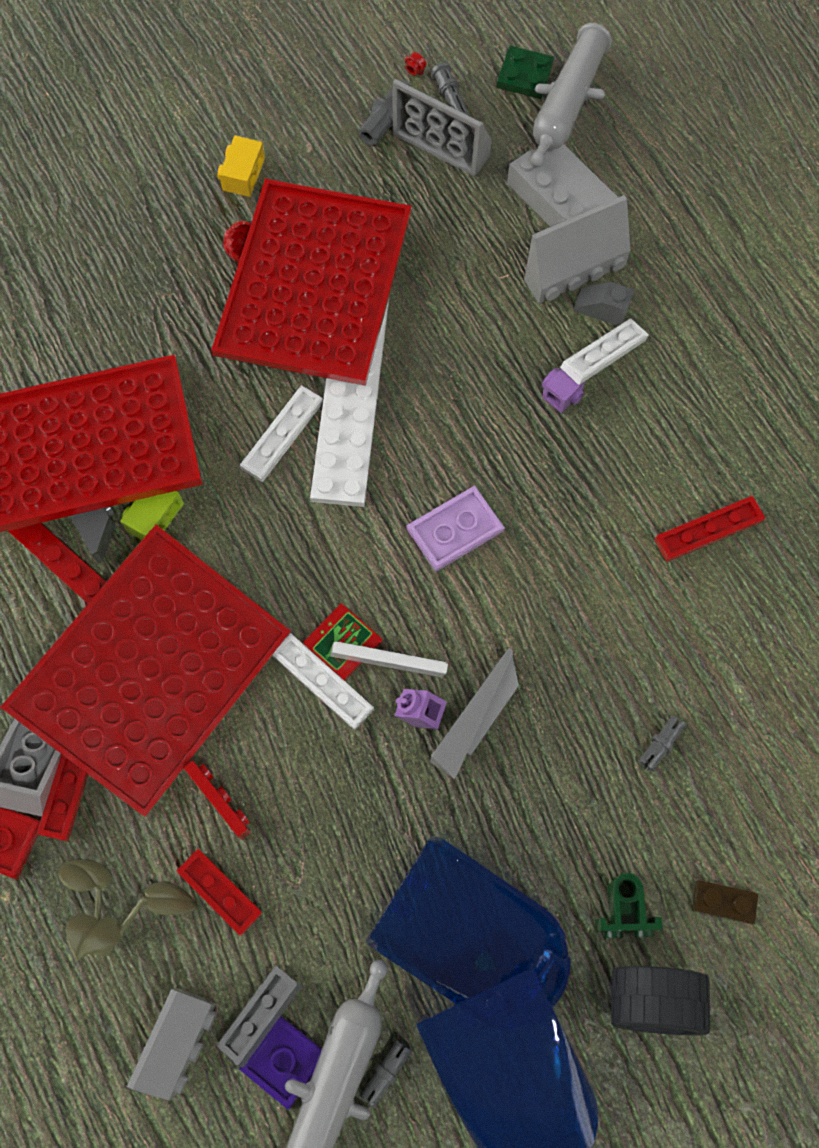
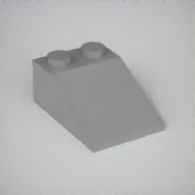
[0,718,61,816]

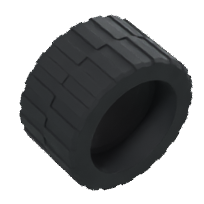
[611,966,710,1036]

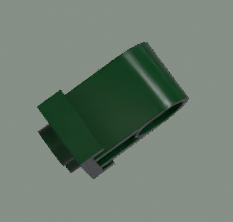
[595,873,663,938]

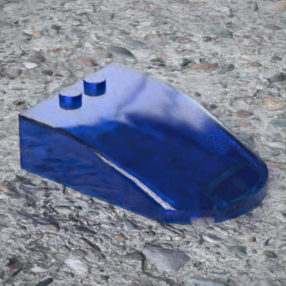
[365,835,571,1028]
[416,962,598,1148]

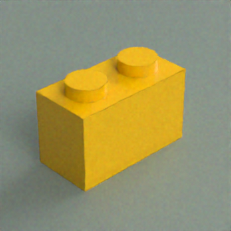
[217,135,265,197]

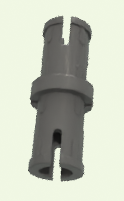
[638,716,687,772]
[359,1039,412,1108]

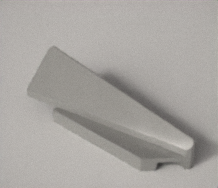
[430,648,519,779]

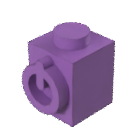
[542,368,585,413]
[395,689,447,729]

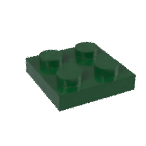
[496,45,555,99]

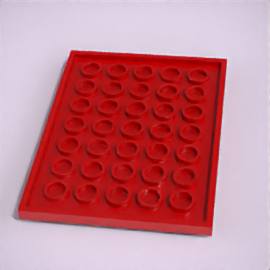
[211,179,412,386]
[0,354,203,532]
[0,524,291,817]

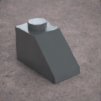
[573,282,634,326]
[70,507,115,564]

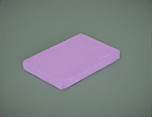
[406,485,505,572]

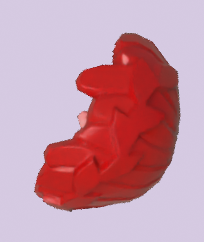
[223,221,251,263]

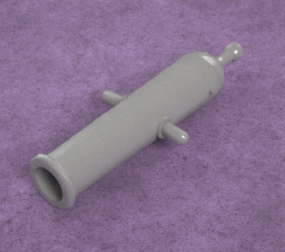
[530,23,612,167]
[285,960,388,1148]

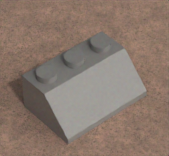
[127,988,217,1100]

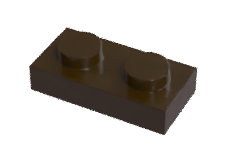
[692,880,759,925]

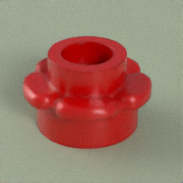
[405,52,427,76]

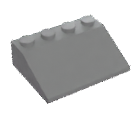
[393,79,492,176]
[507,144,619,227]
[524,195,630,303]

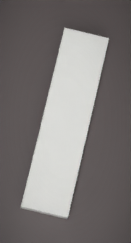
[560,318,649,385]
[240,385,323,483]
[272,633,374,730]
[330,642,448,677]

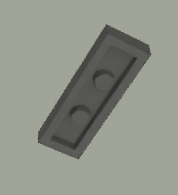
[217,966,302,1068]

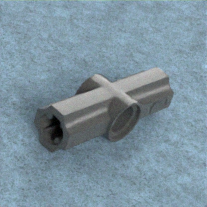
[358,79,411,146]

